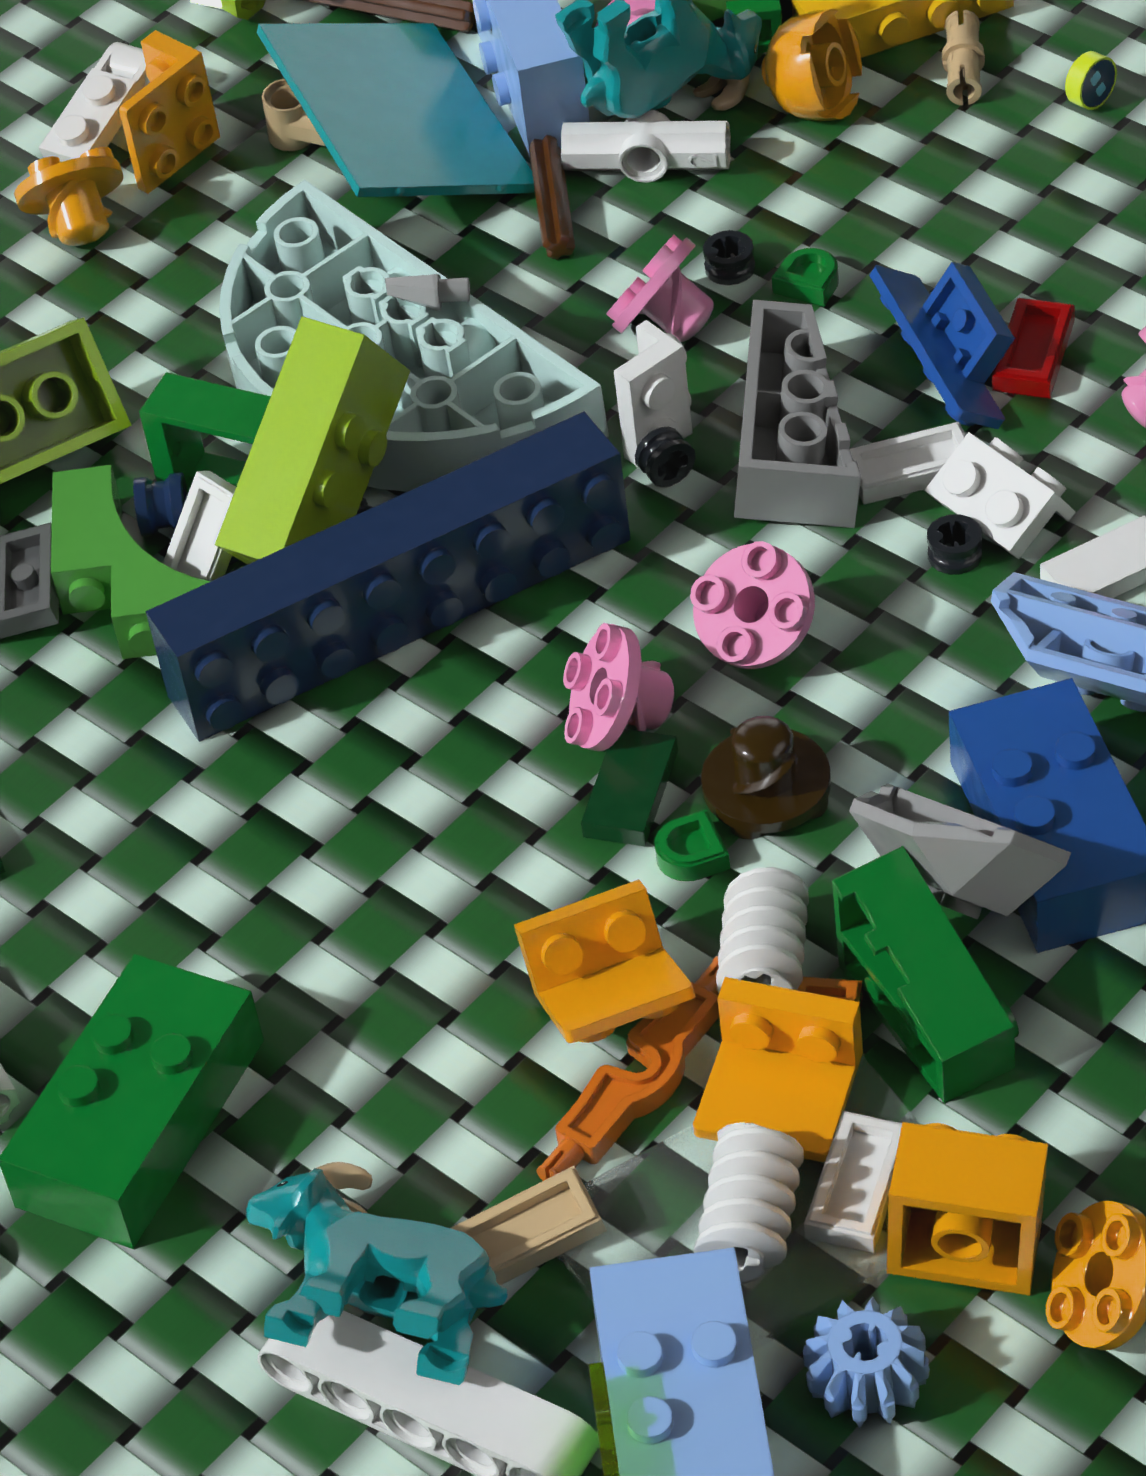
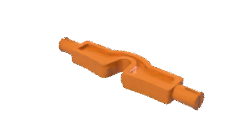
[536,956,719,1181]

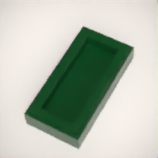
[581,729,678,847]

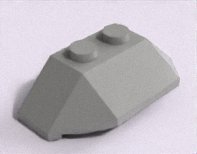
[849,784,1071,919]

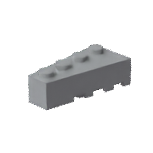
[734,300,861,528]

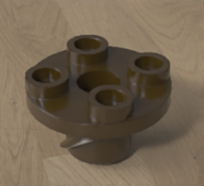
[701,716,831,840]

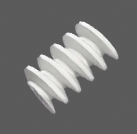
[716,867,809,993]
[694,1122,804,1283]

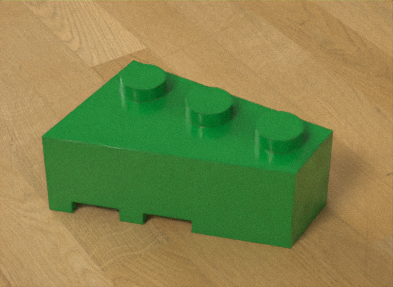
[832,846,1019,1104]

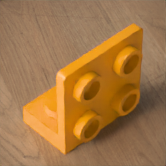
[119,30,220,194]
[514,879,695,1043]
[693,977,863,1162]

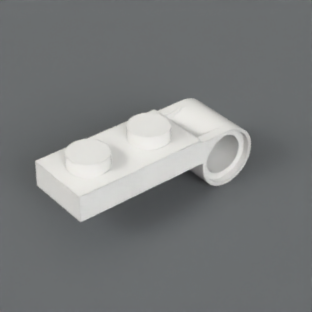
[39,42,150,162]

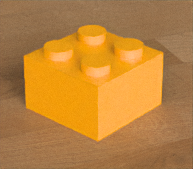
[887,1122,1048,1296]

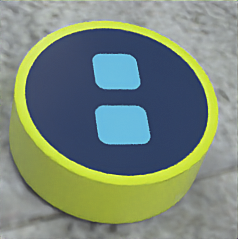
[1065,51,1117,110]

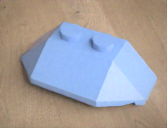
[991,572,1146,712]

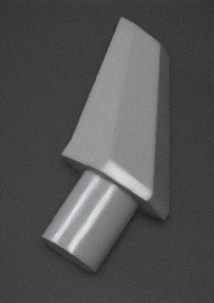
[385,274,470,310]

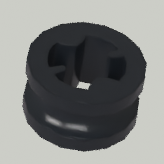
[703,230,755,285]
[635,426,696,488]
[927,514,982,575]

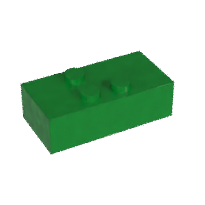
[0,954,264,1249]

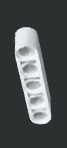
[257,1310,600,1476]

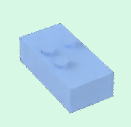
[473,0,590,157]
[589,1247,774,1476]

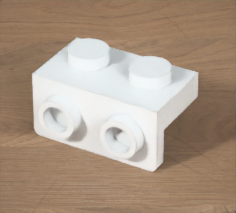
[614,320,693,469]
[925,432,1075,559]

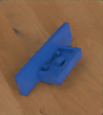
[869,262,1015,429]

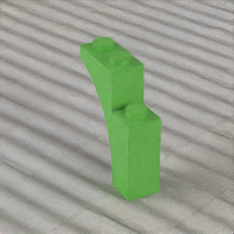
[51,465,211,659]

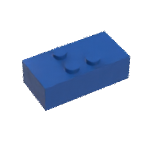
[949,678,1146,953]

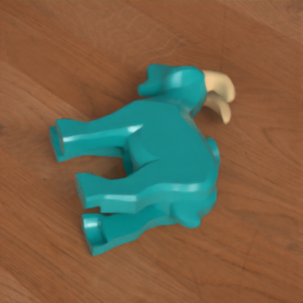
[555,0,762,118]
[246,1162,508,1385]

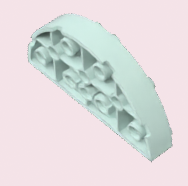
[219,180,609,492]

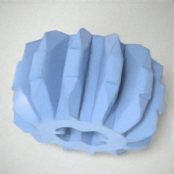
[803,1296,929,1428]

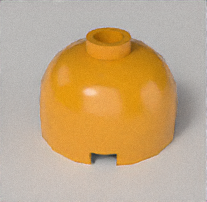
[762,9,862,121]

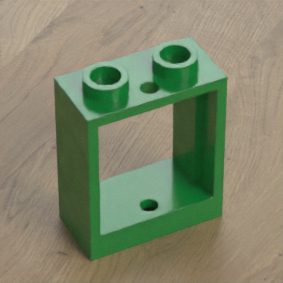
[139,372,271,493]

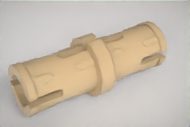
[942,10,985,105]

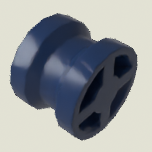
[133,472,188,537]

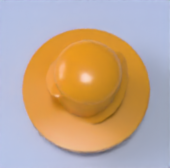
[14,147,123,246]
[1046,1201,1146,1350]

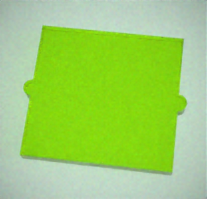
[588,1362,619,1476]

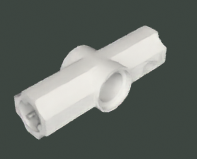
[561,110,731,183]

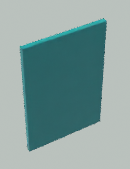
[257,23,535,197]

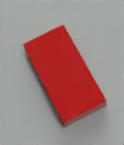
[992,298,1075,399]

